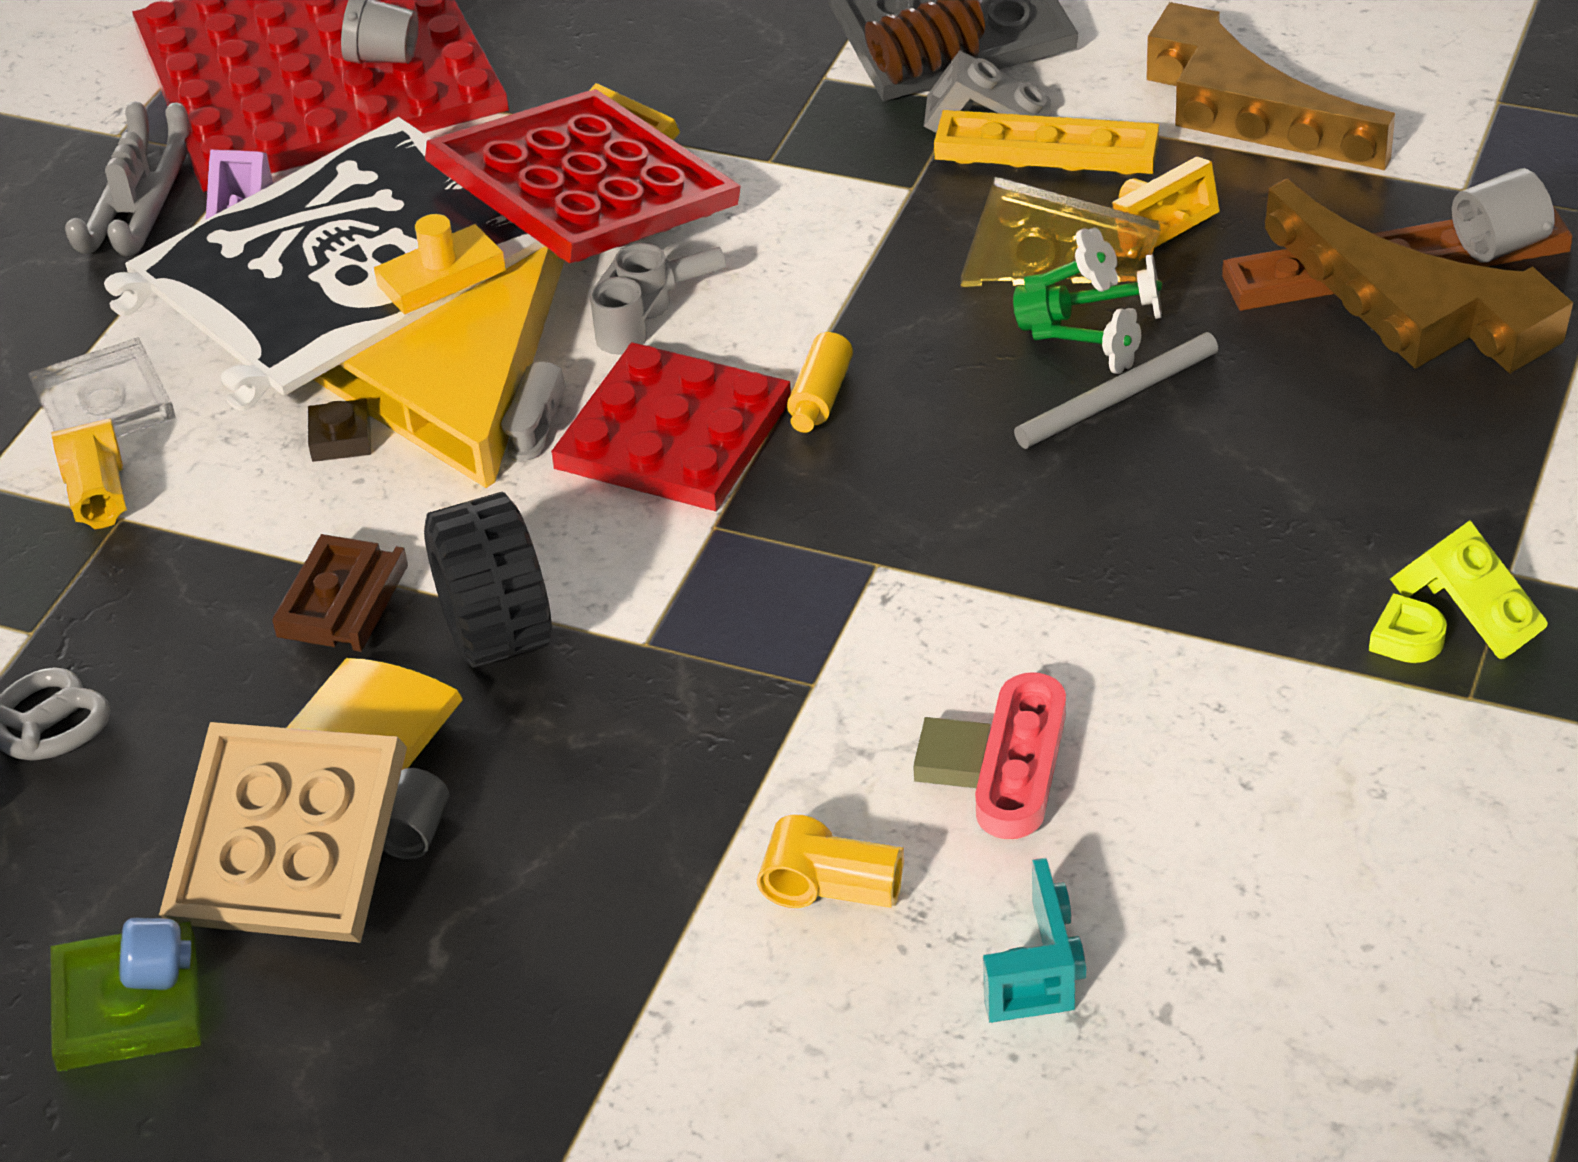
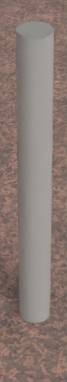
[1014,332,1218,449]

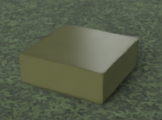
[913,717,991,788]

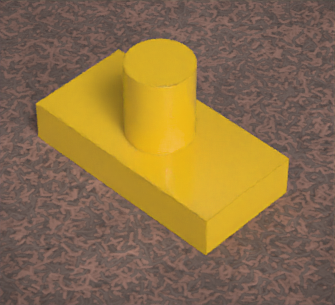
[1112,157,1220,258]
[374,214,506,315]

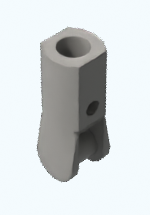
[501,362,566,461]

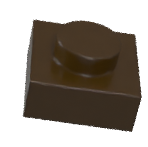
[308,399,371,462]

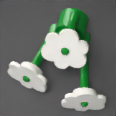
[1013,227,1163,374]

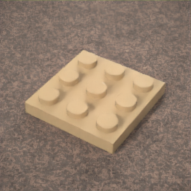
[159,722,407,943]

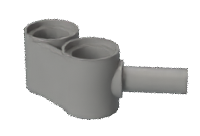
[589,243,726,354]

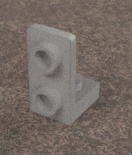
[924,50,1051,133]

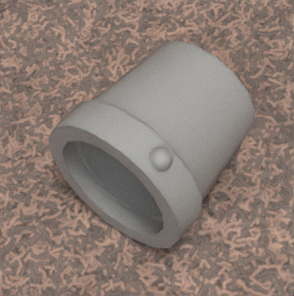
[341,0,418,64]

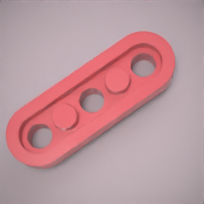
[975,672,1066,839]

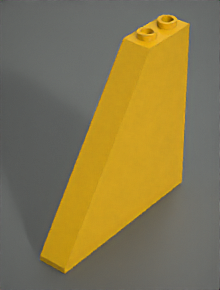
[313,246,565,488]

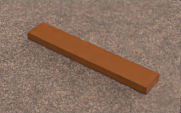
[1222,204,1573,311]

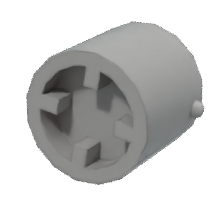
[1452,168,1555,262]

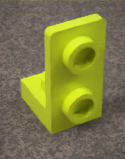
[1390,521,1548,659]

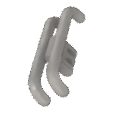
[65,101,189,256]

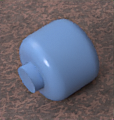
[120,918,191,990]

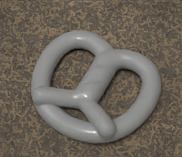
[0,667,111,760]

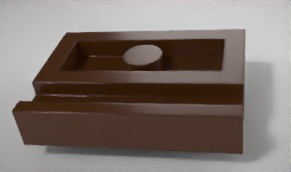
[272,534,408,652]

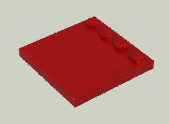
[425,89,741,264]

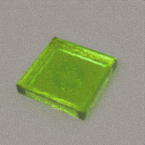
[50,921,201,1071]

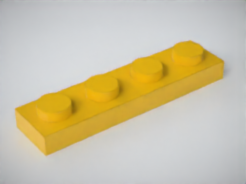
[934,110,1159,175]

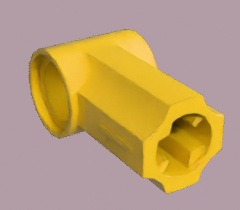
[51,418,127,530]
[756,815,904,908]

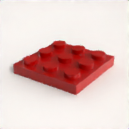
[551,342,791,512]

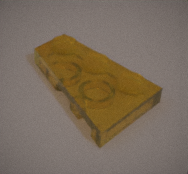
[961,177,1161,287]

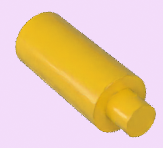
[787,332,853,433]

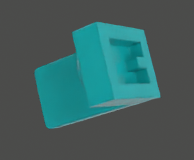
[983,858,1086,1023]

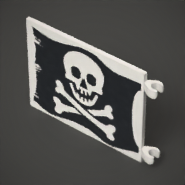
[104,117,545,411]

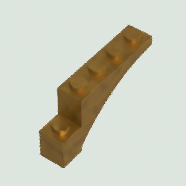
[1147,2,1395,170]
[1265,179,1573,374]

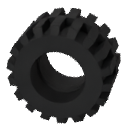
[424,491,552,668]

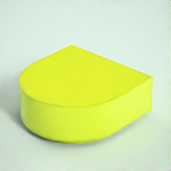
[1369,593,1447,663]

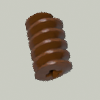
[864,0,985,85]

